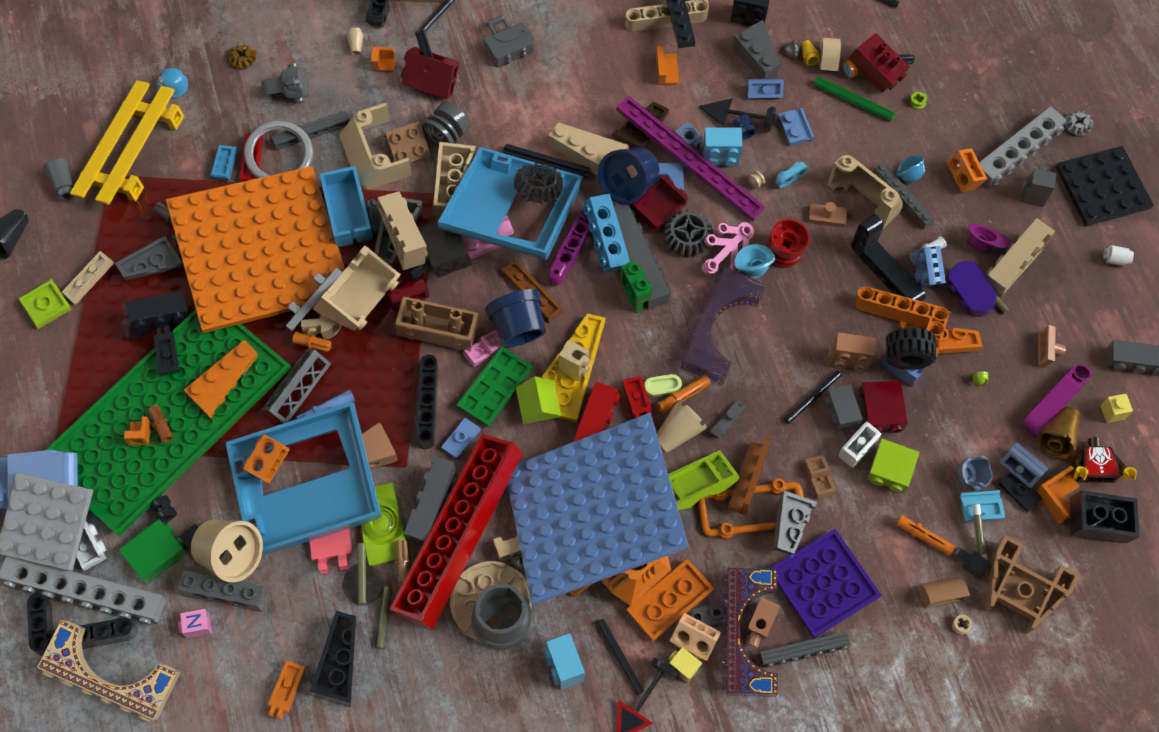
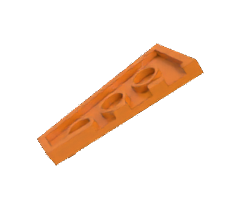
[899,321,983,354]
[184,340,258,419]

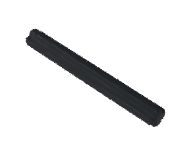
[503,144,589,177]

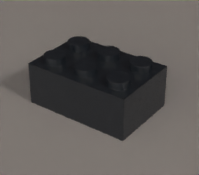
[1070,490,1140,543]

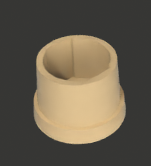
[191,519,263,582]

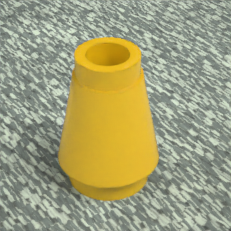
[801,40,820,66]

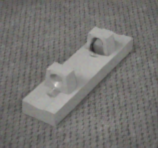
[286,268,342,331]

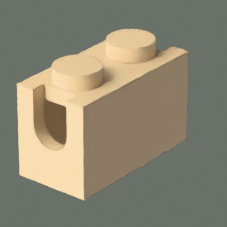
[559,340,591,381]

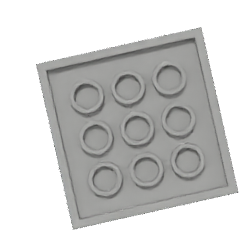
[0,473,93,571]

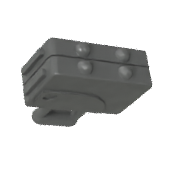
[484,15,534,67]

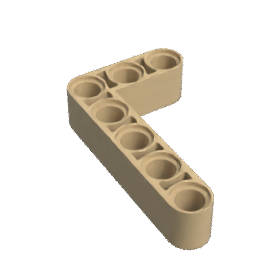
[625,0,709,32]

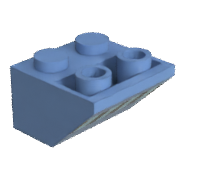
[912,246,946,287]

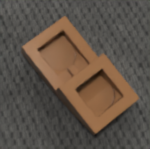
[805,455,837,499]

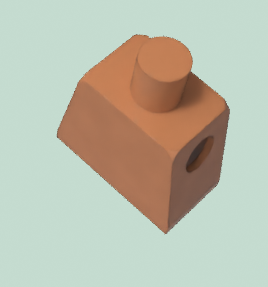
[362,423,398,469]
[746,597,780,648]

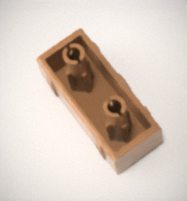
[395,296,478,352]

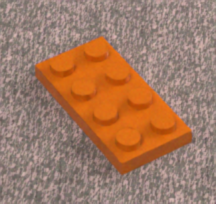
[626,558,715,642]

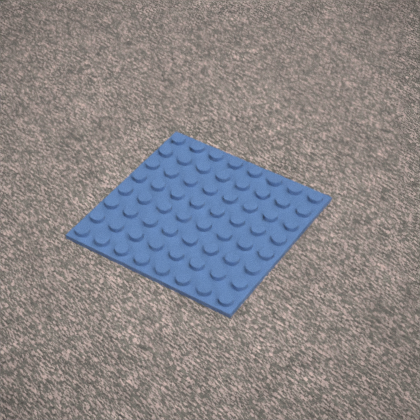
[507,413,689,605]

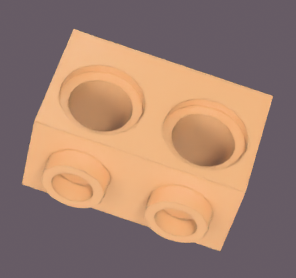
[670,613,721,661]

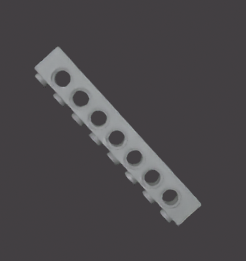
[0,556,166,625]

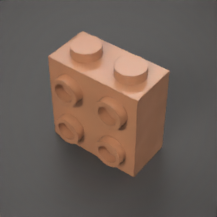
[827,332,877,372]

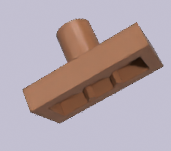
[808,202,847,227]
[1038,325,1066,368]

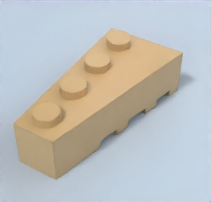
[377,192,427,270]
[984,218,1055,297]

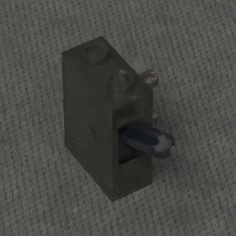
[409,222,472,279]

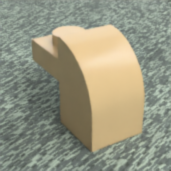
[819,38,841,71]
[301,315,342,340]

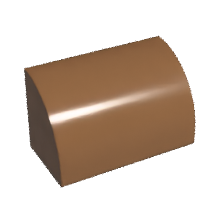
[919,577,970,609]

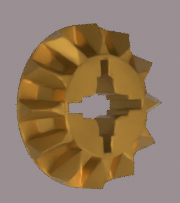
[228,43,257,69]

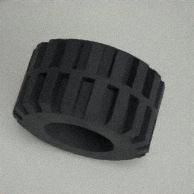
[886,327,936,370]

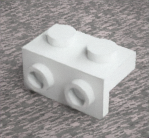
[76,521,107,571]

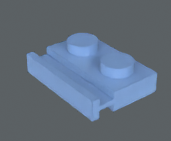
[777,108,814,146]

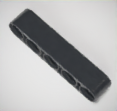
[416,354,439,449]

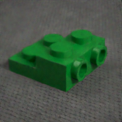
[620,261,653,313]

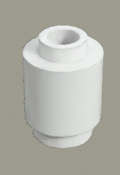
[1103,245,1134,266]

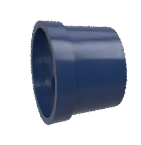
[598,147,660,204]
[485,289,546,347]

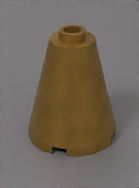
[1036,407,1081,460]

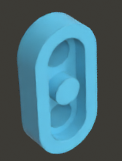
[775,162,809,189]

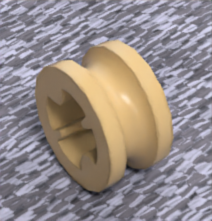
[748,170,765,189]
[952,614,972,635]

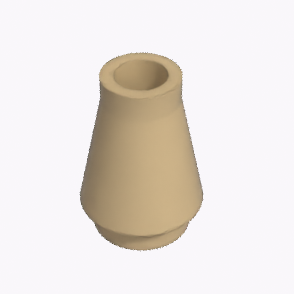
[346,28,364,55]

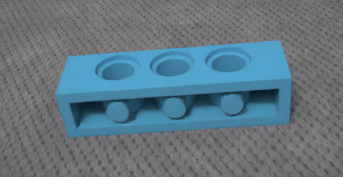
[583,194,630,273]

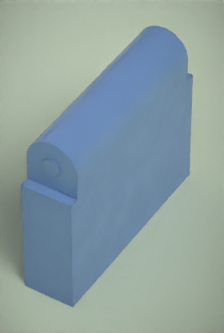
[7,450,78,504]

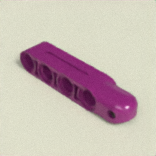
[550,208,591,286]
[1020,364,1092,437]

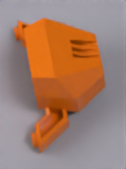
[570,556,671,606]

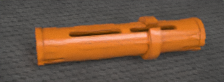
[657,375,711,414]
[896,515,956,556]

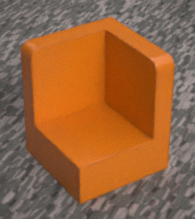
[371,47,395,72]
[124,416,151,445]

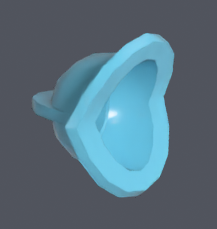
[734,244,776,278]

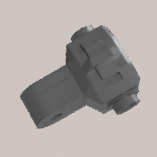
[261,63,309,102]

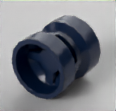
[733,115,756,140]

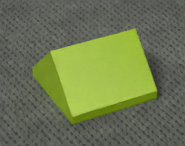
[516,376,561,424]

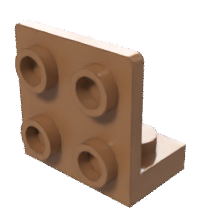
[384,121,431,163]

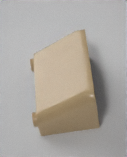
[827,155,903,229]
[313,246,401,331]

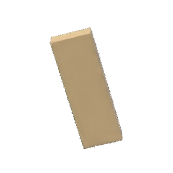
[61,251,114,305]

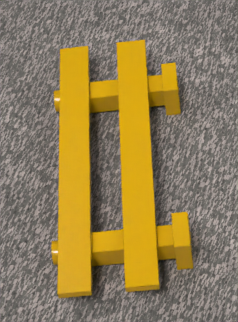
[70,80,184,205]

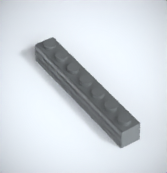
[272,111,350,150]
[873,162,934,230]
[759,631,850,668]

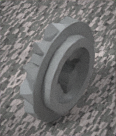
[1064,110,1093,136]

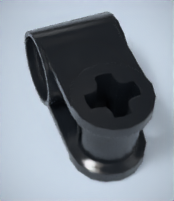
[366,0,390,27]

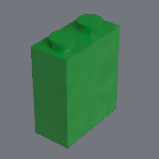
[119,519,187,585]

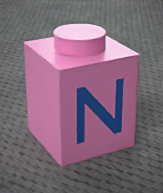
[178,609,212,638]

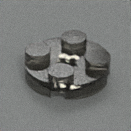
[342,564,383,606]

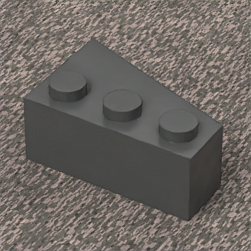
[733,20,780,79]

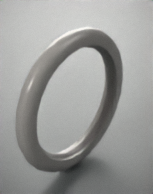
[244,121,313,178]

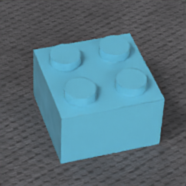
[702,128,742,167]
[544,633,585,690]

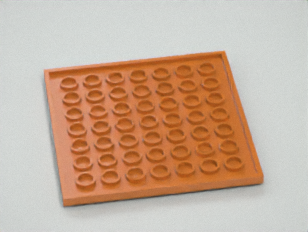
[166,166,345,333]

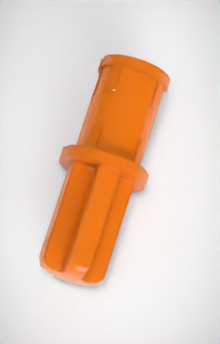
[292,332,331,352]

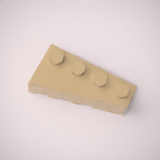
[548,122,628,176]
[432,142,476,217]

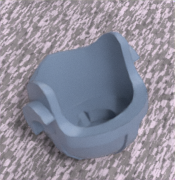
[956,455,993,492]

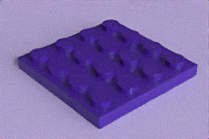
[768,529,882,639]

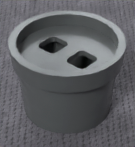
[471,584,533,650]

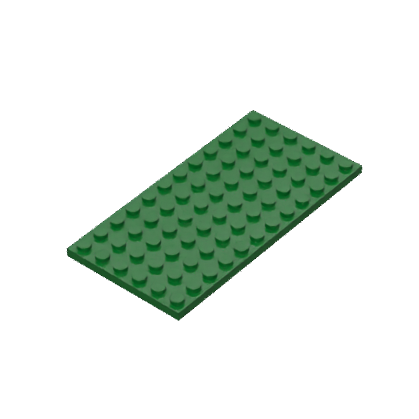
[45,309,291,537]

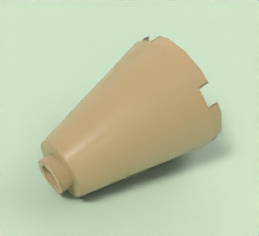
[657,400,707,453]

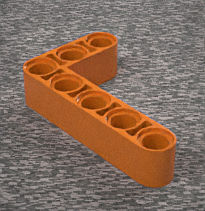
[855,287,949,357]

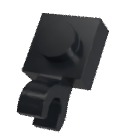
[954,547,991,579]

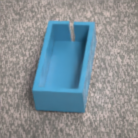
[320,166,373,247]

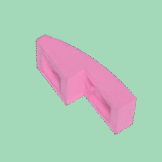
[463,330,504,368]

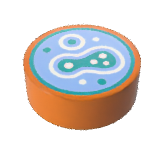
[842,60,858,79]

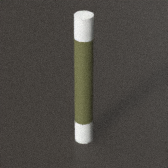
[972,504,987,559]

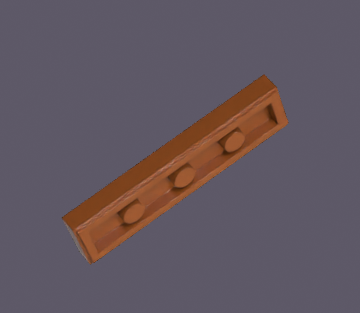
[501,259,563,323]

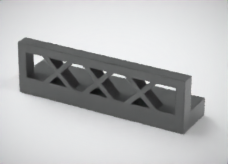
[261,349,331,424]

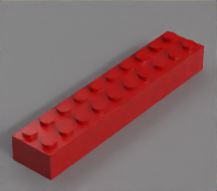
[389,434,523,631]

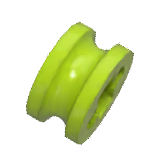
[910,92,927,109]

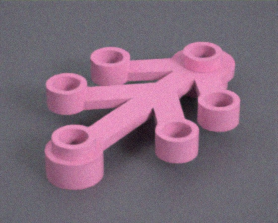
[702,222,754,275]

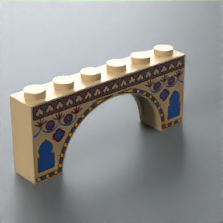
[37,620,181,722]

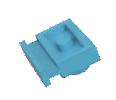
[959,490,1006,523]

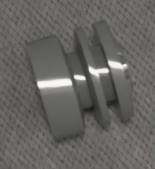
[422,102,470,147]

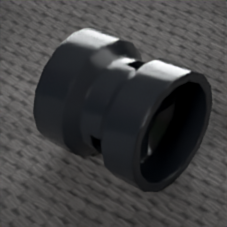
[150,495,177,523]

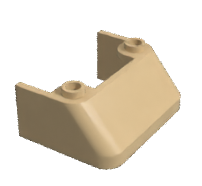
[340,103,412,190]

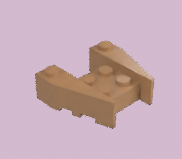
[985,535,1080,633]

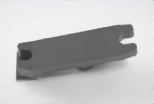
[710,400,746,438]

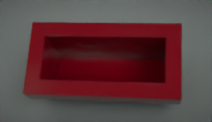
[386,277,430,312]

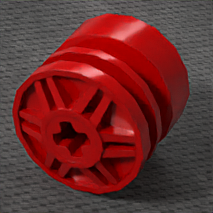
[765,219,810,268]

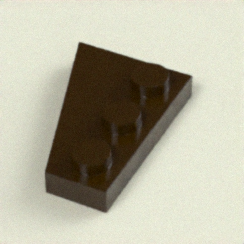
[612,102,669,149]

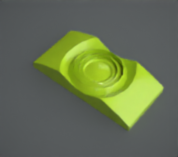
[668,450,739,510]
[361,482,410,567]

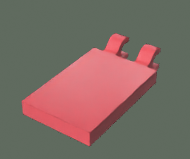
[309,529,353,575]

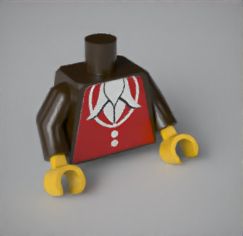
[1071,437,1137,483]

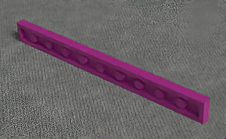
[616,96,765,222]

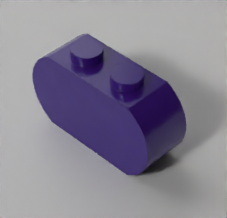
[948,261,997,317]

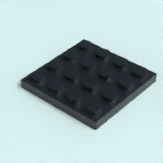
[1056,146,1154,227]

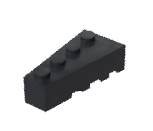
[310,611,356,707]

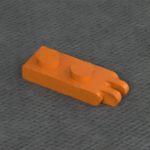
[268,660,307,720]

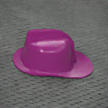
[967,223,1011,252]

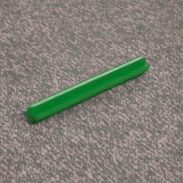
[814,77,895,121]

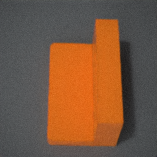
[656,46,679,85]

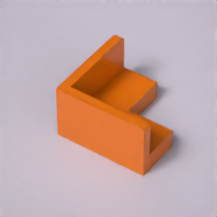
[1036,466,1080,525]

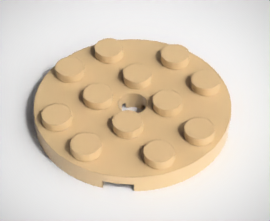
[450,561,532,642]

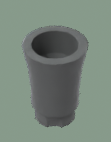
[43,158,74,201]

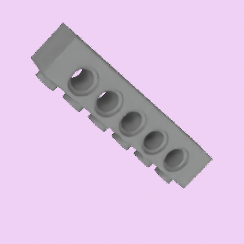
[979,106,1066,188]

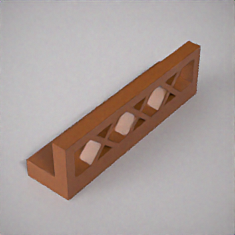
[728,437,771,516]

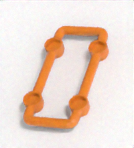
[697,478,804,540]

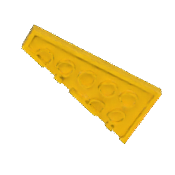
[542,313,606,423]

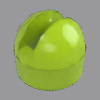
[972,372,988,386]

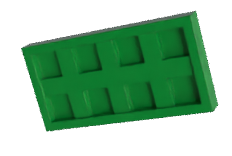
[457,346,533,428]

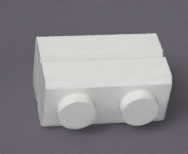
[838,422,881,468]

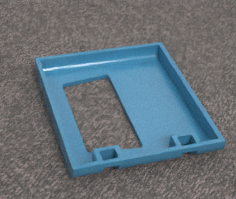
[438,147,583,260]
[226,401,382,556]

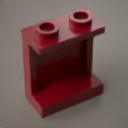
[631,174,688,234]
[859,380,908,433]

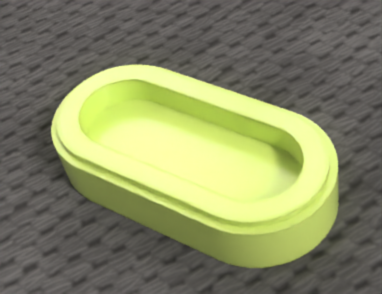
[644,374,682,397]

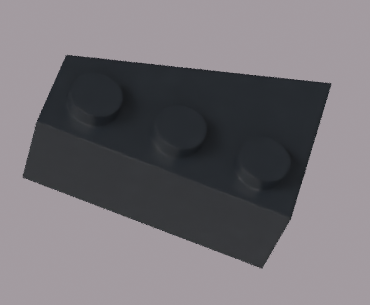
[122,291,188,341]

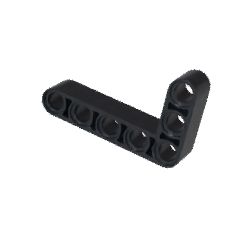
[851,214,926,301]
[27,593,138,656]

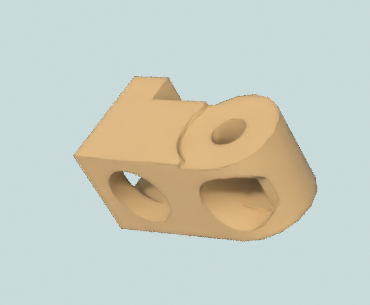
[493,535,521,562]

